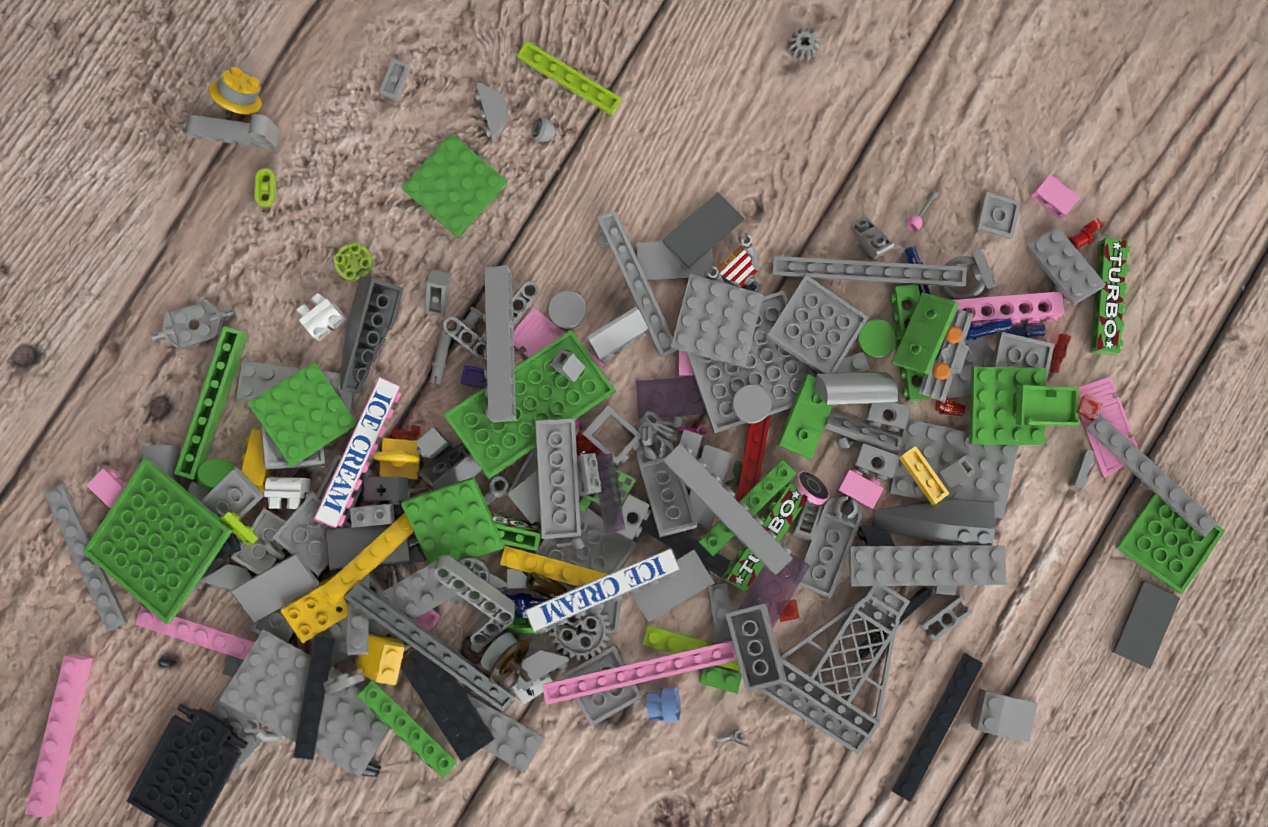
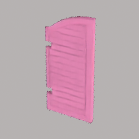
[514,307,605,370]
[1078,376,1138,478]

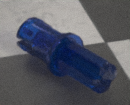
[1005,324,1046,338]

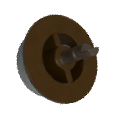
[479,633,531,684]

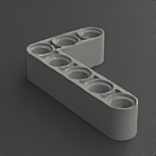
[185,114,280,150]
[442,282,539,358]
[434,555,515,647]

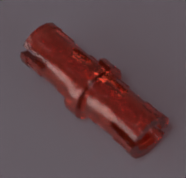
[1049,333,1071,373]

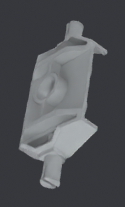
[150,299,234,349]

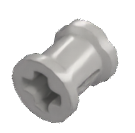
[461,306,483,332]

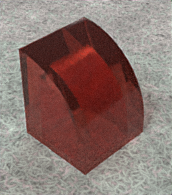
[576,431,601,457]

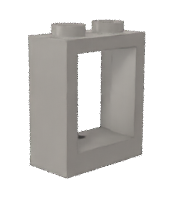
[583,405,642,465]

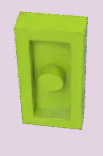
[220,512,258,545]

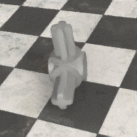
[636,411,674,446]
[480,470,511,506]

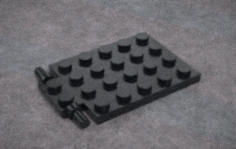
[126,703,249,827]

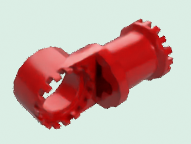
[1068,218,1103,251]

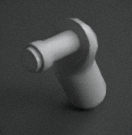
[264,542,286,561]

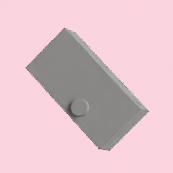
[726,604,787,692]

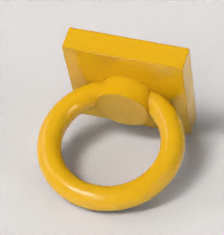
[373,438,421,480]

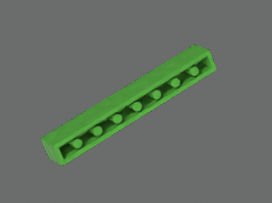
[174,326,249,480]

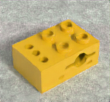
[281,574,348,643]

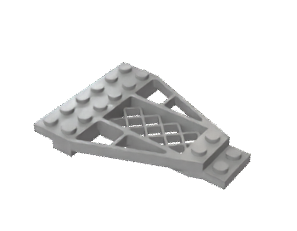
[759,586,910,755]

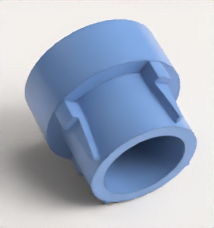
[647,687,681,722]

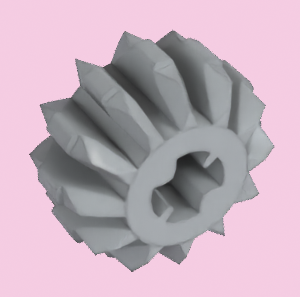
[788,28,820,61]

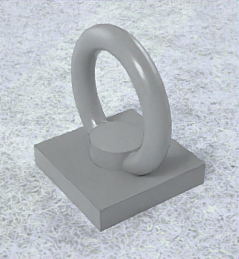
[941,249,997,300]

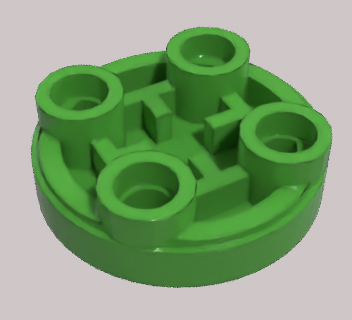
[858,320,897,358]
[197,459,236,491]

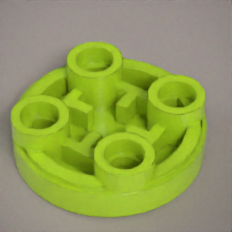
[334,243,373,282]

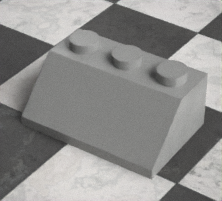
[587,306,649,361]

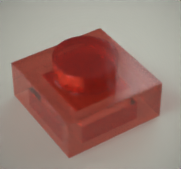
[1076,394,1103,421]
[777,599,800,622]

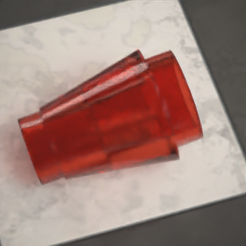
[935,397,966,417]

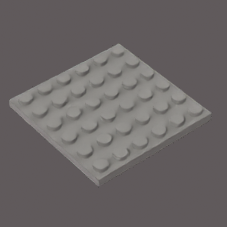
[686,290,814,434]

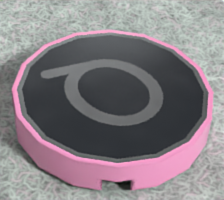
[794,471,830,504]

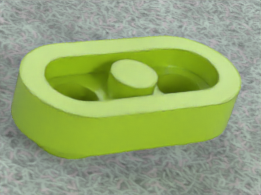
[255,168,276,207]

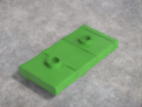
[892,292,959,375]
[776,374,834,460]
[1016,385,1080,426]

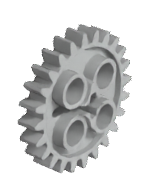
[549,607,612,660]

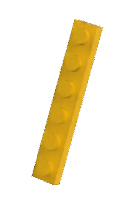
[318,513,414,607]
[500,546,608,587]

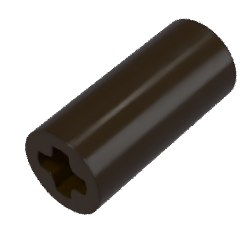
[526,572,567,599]

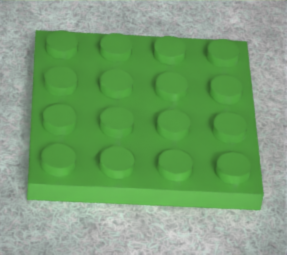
[401,133,508,238]
[247,362,357,468]
[969,367,1047,445]
[401,477,505,565]
[1116,493,1225,594]

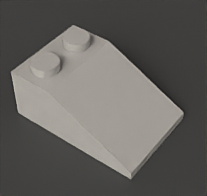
[971,689,1038,742]

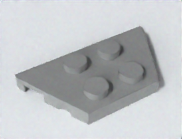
[946,329,994,399]

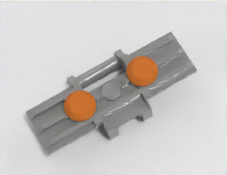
[918,309,974,402]

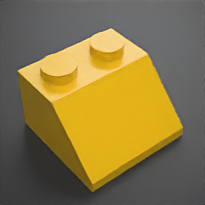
[356,634,404,685]

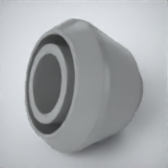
[532,116,556,142]

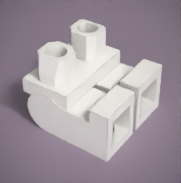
[296,293,347,341]
[264,477,311,509]

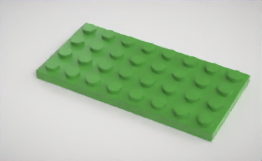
[444,330,616,479]

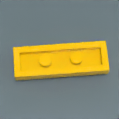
[899,446,950,505]

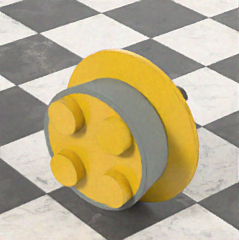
[208,67,262,120]

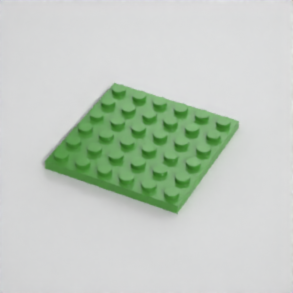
[83,458,233,624]

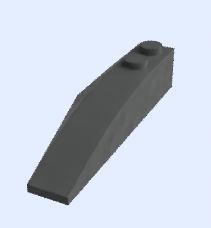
[340,276,404,394]
[417,441,481,491]
[872,498,995,546]

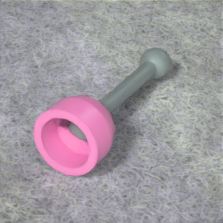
[906,191,938,232]

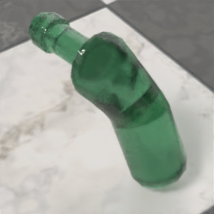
[726,461,742,485]

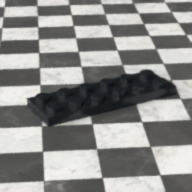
[400,650,496,762]

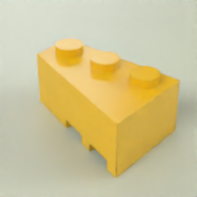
[241,429,274,499]

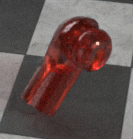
[392,425,421,440]

